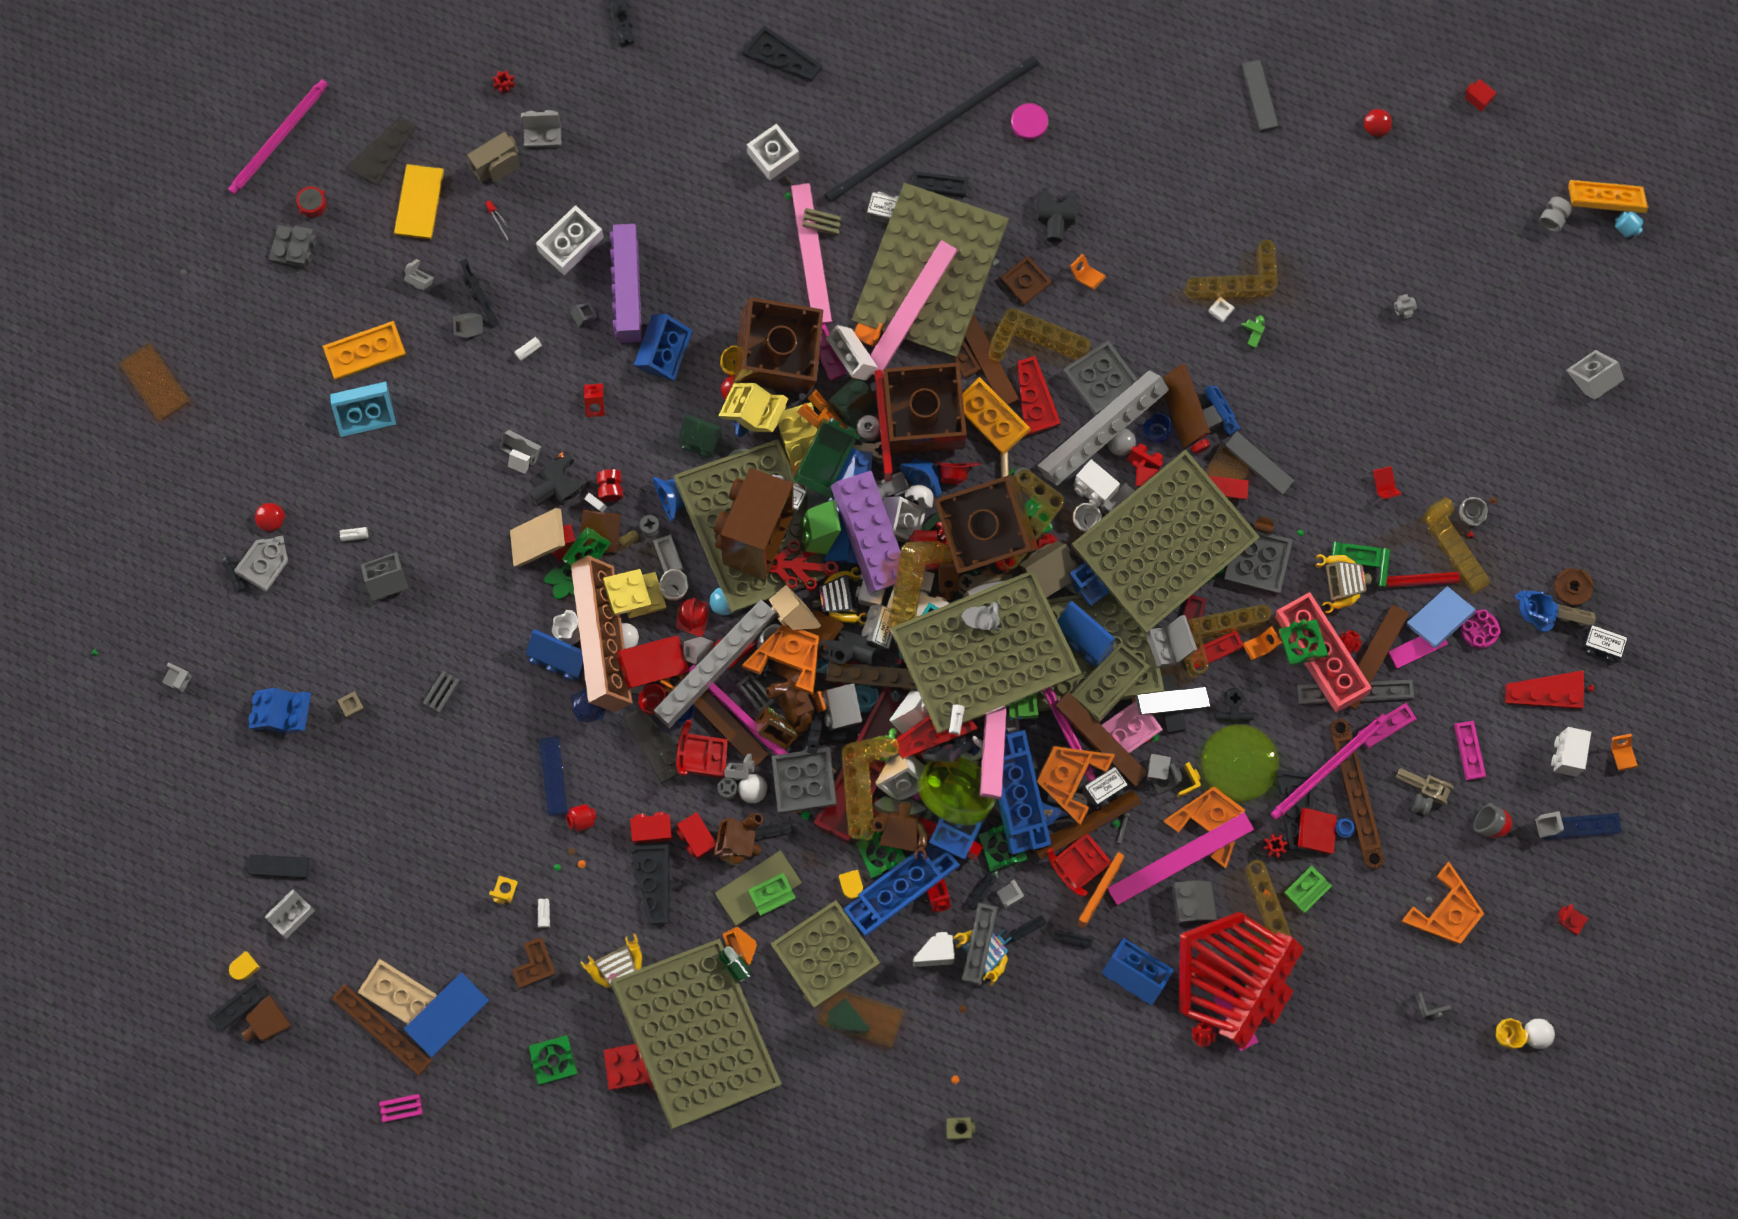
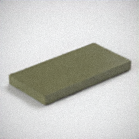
[1071,643,1150,722]
[715,850,802,926]

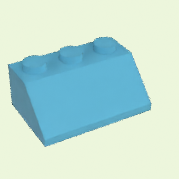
[330,382,396,437]

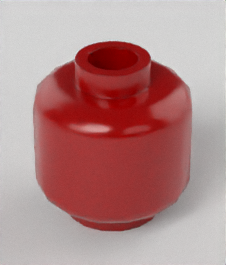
[566,804,597,832]

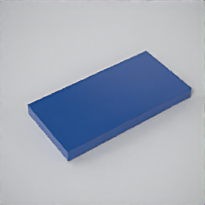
[404,972,489,1057]

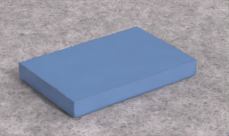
[1407,586,1476,649]

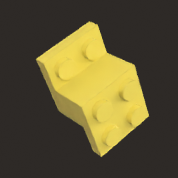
[719,383,788,432]
[778,402,818,474]
[603,569,666,618]

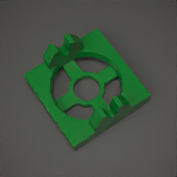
[562,527,611,565]
[1279,619,1328,666]
[978,825,1028,872]
[856,830,906,879]
[529,1035,578,1085]

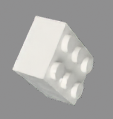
[536,205,604,275]

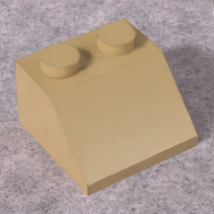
[769,585,821,630]

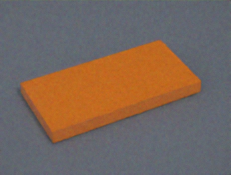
[1077,852,1124,929]

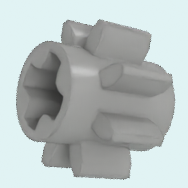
[1394,294,1417,319]

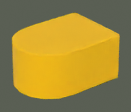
[839,870,863,900]
[229,952,260,981]

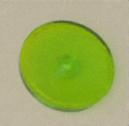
[1201,724,1279,802]

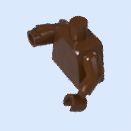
[765,679,814,744]
[872,802,928,861]
[714,813,763,866]

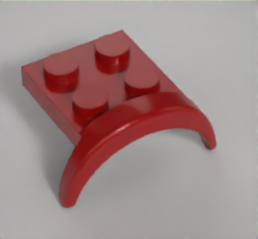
[676,720,728,778]
[1047,834,1112,896]
[604,1044,656,1092]

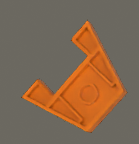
[797,389,847,429]
[742,624,819,695]
[1037,746,1115,825]
[1163,787,1245,869]
[1401,861,1484,945]

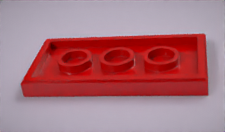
[616,635,689,689]

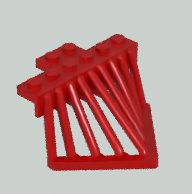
[1179,912,1304,1050]

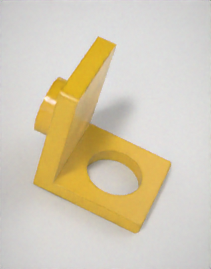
[1177,762,1201,798]
[489,876,518,905]

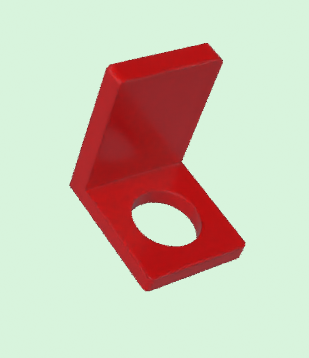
[584,384,605,417]
[1373,466,1402,499]

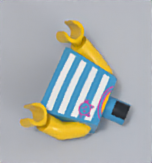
[952,930,1012,986]

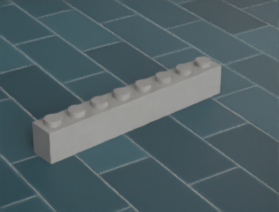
[1037,371,1169,485]
[654,600,776,728]

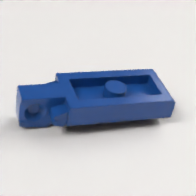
[1204,386,1241,435]

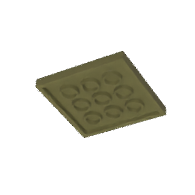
[771,900,880,1009]

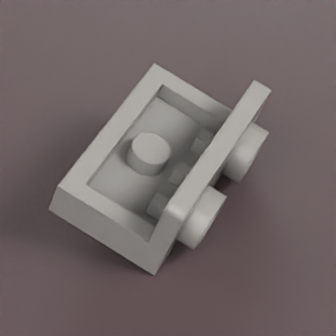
[265,890,315,939]

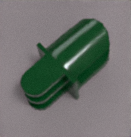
[718,946,751,983]

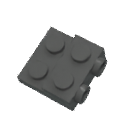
[269,225,317,268]

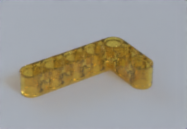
[1185,240,1278,299]
[988,308,1091,361]
[1000,469,1064,572]
[1422,497,1490,594]
[888,541,953,632]
[1184,605,1271,678]
[842,736,899,841]
[1238,860,1292,965]

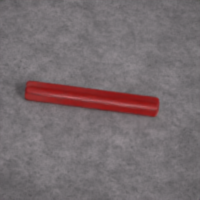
[1386,572,1460,588]

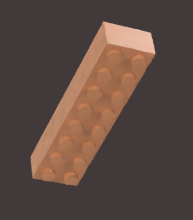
[571,556,632,712]

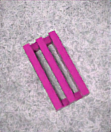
[379,1094,423,1123]

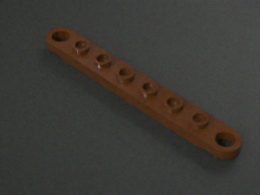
[1330,718,1384,870]

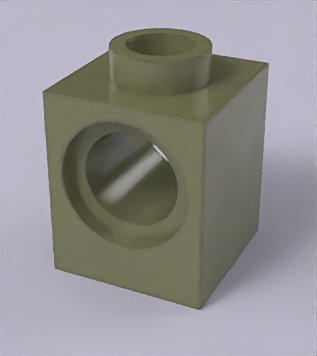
[946,1117,975,1140]

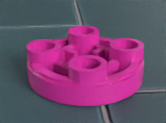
[1011,104,1048,140]
[1460,610,1500,649]

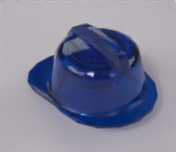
[571,688,605,722]

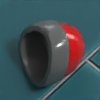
[1474,802,1512,839]

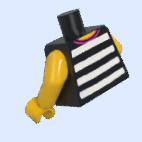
[811,567,867,626]

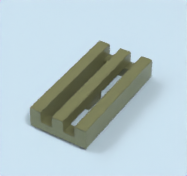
[802,208,841,236]

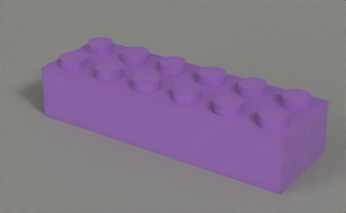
[610,224,642,343]
[830,471,910,594]

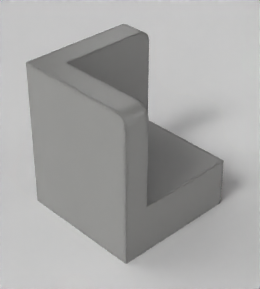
[683,637,714,665]
[163,662,192,693]
[1146,754,1171,780]
[1535,811,1564,838]
[996,880,1024,909]

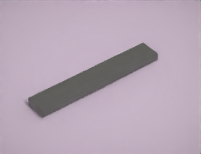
[1297,680,1414,705]

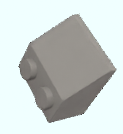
[1566,350,1624,400]
[821,684,862,731]

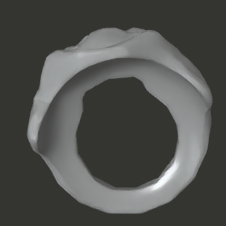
[961,602,1001,630]

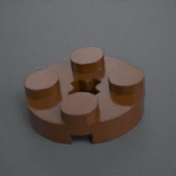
[1554,568,1593,606]

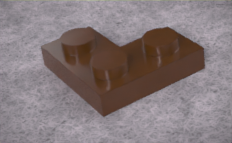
[512,937,556,989]

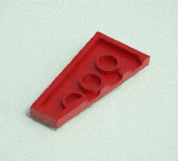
[1017,356,1061,437]
[1505,670,1584,709]
[891,716,978,759]

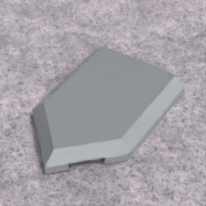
[234,536,288,592]

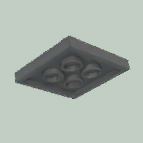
[1062,341,1138,416]
[1224,530,1293,595]
[772,747,837,814]

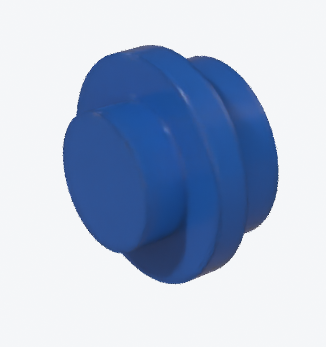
[1336,818,1355,838]

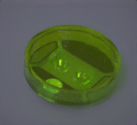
[918,756,996,825]

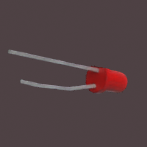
[485,201,509,240]

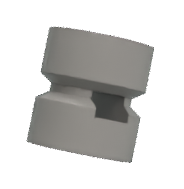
[1539,197,1573,232]

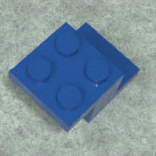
[249,688,311,734]
[929,789,992,859]

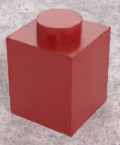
[1465,79,1496,112]

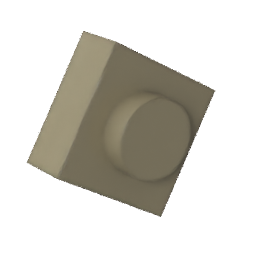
[337,691,364,718]

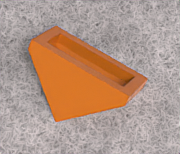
[723,927,757,966]

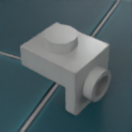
[404,259,433,290]
[725,754,755,780]

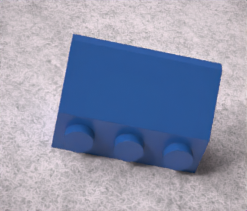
[634,314,692,381]
[1057,601,1115,668]
[526,629,585,682]
[1101,938,1174,1005]

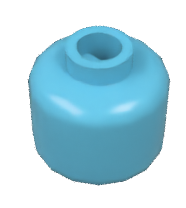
[1615,211,1643,237]

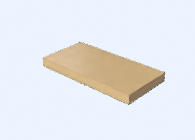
[510,508,565,567]
[357,959,437,1024]

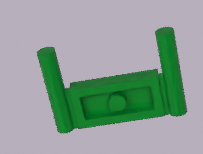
[1331,542,1390,587]

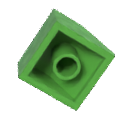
[800,500,841,554]

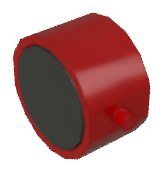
[297,186,327,218]

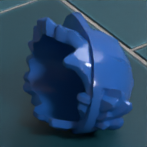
[1514,590,1559,633]

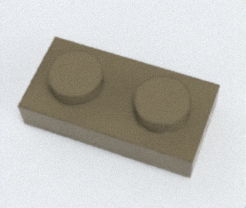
[1557,604,1596,626]

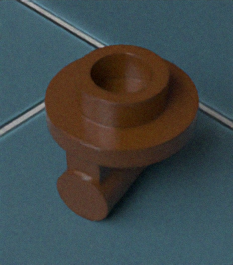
[1253,516,1274,534]

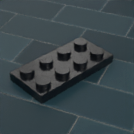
[922,718,985,762]

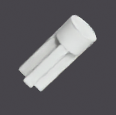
[514,337,542,361]
[340,527,368,541]
[949,705,965,735]
[538,899,550,928]

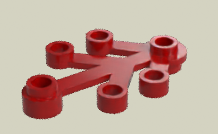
[769,540,839,591]

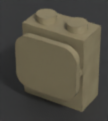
[467,132,520,183]
[1019,541,1078,598]

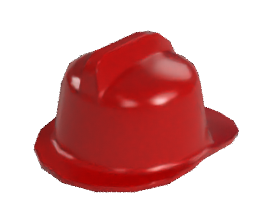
[936,462,981,484]
[676,597,709,637]

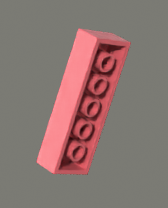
[1275,592,1372,713]

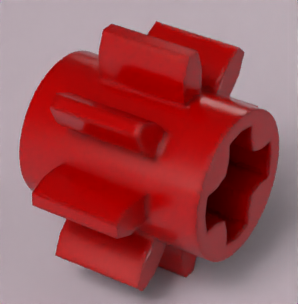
[492,70,515,94]
[1339,630,1362,654]
[1262,834,1287,859]
[1192,1022,1217,1047]

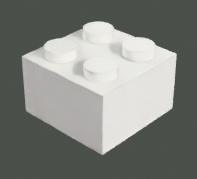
[747,124,799,181]
[1074,460,1120,509]
[1551,727,1591,777]

